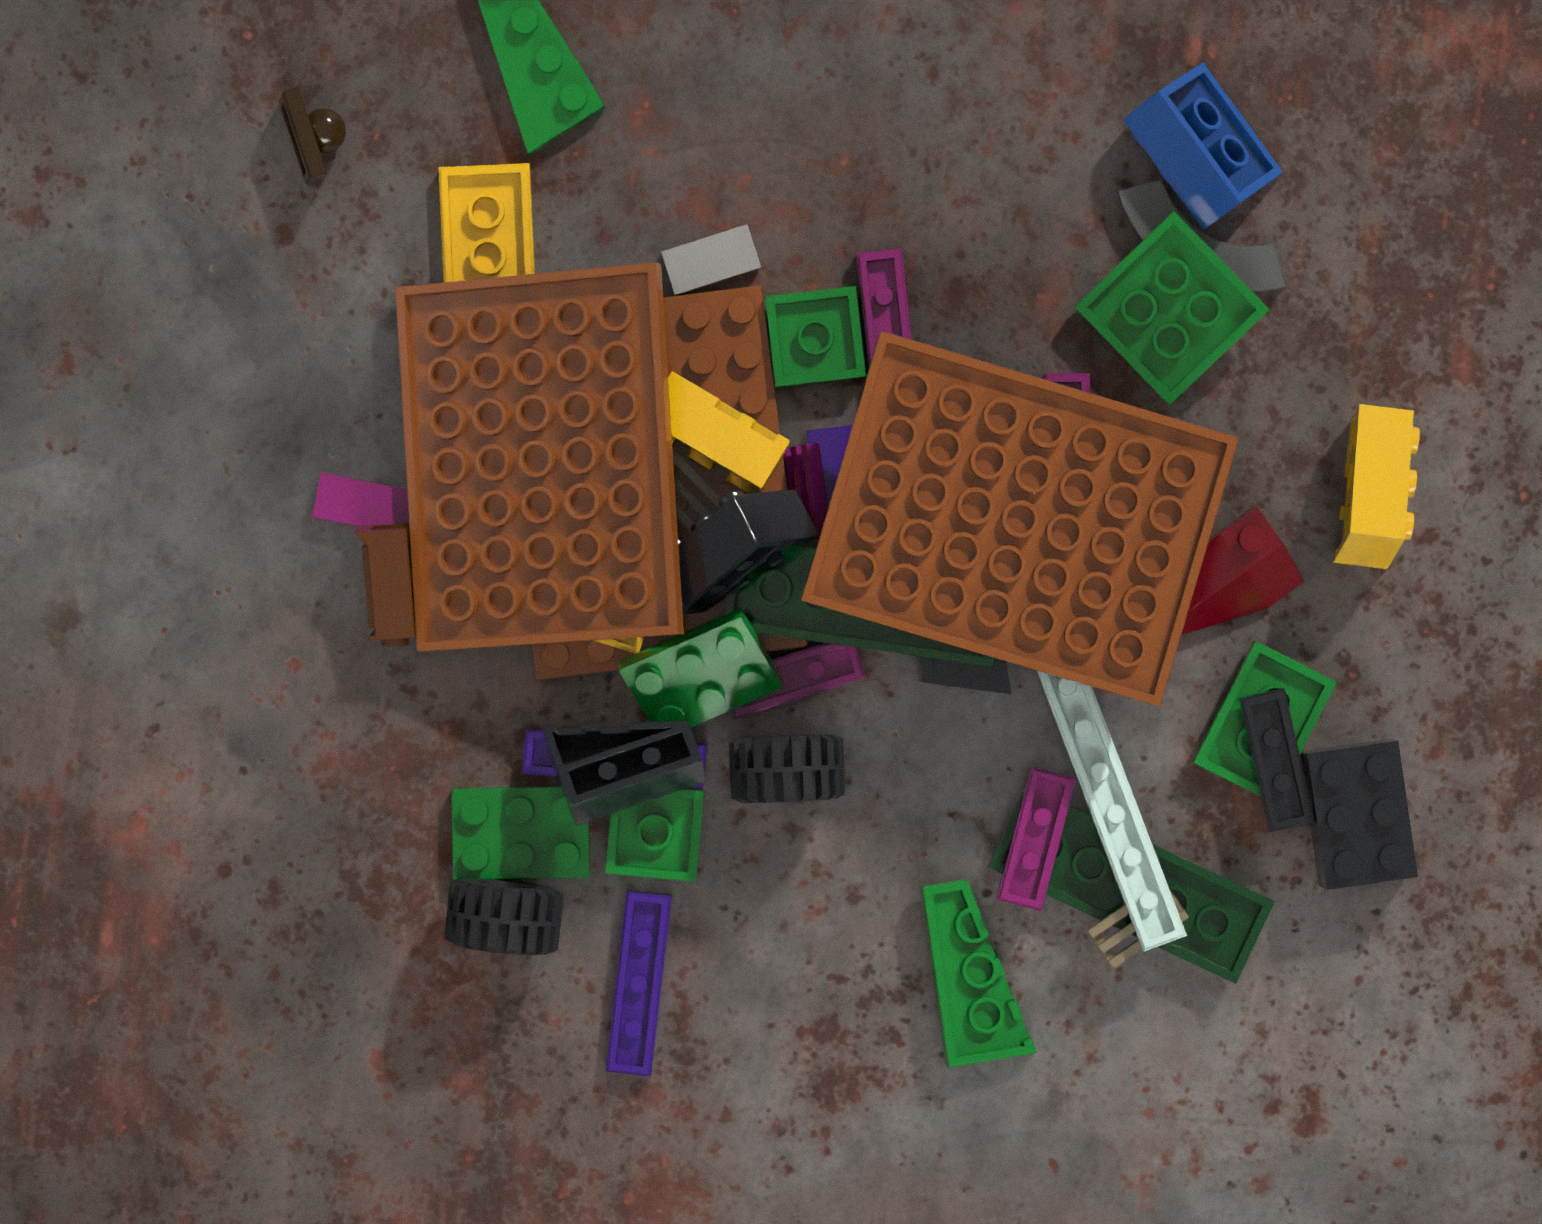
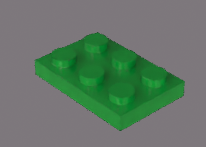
[618,608,783,727]
[1192,641,1337,796]
[452,786,590,880]

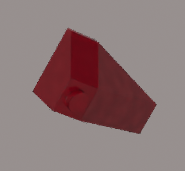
[1181,507,1304,635]

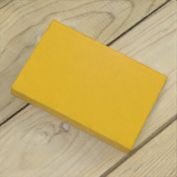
[438,163,535,283]

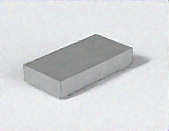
[661,224,761,296]

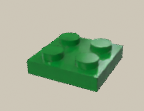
[765,286,866,388]
[605,789,705,882]

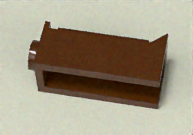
[354,523,416,647]

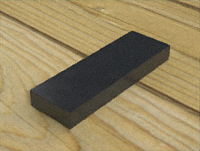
[1238,688,1315,832]

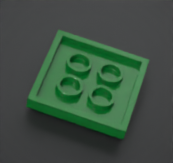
[1075,211,1269,405]

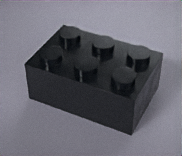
[1300,739,1418,890]

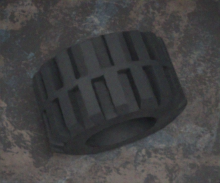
[729,734,845,803]
[444,878,564,955]

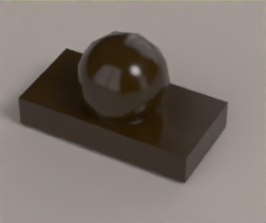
[278,86,347,186]

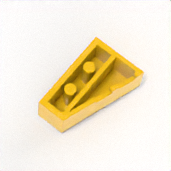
[668,371,790,494]
[1333,404,1420,569]

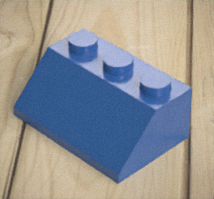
[1123,63,1283,230]

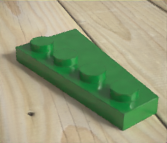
[478,0,606,156]
[919,879,1037,1068]

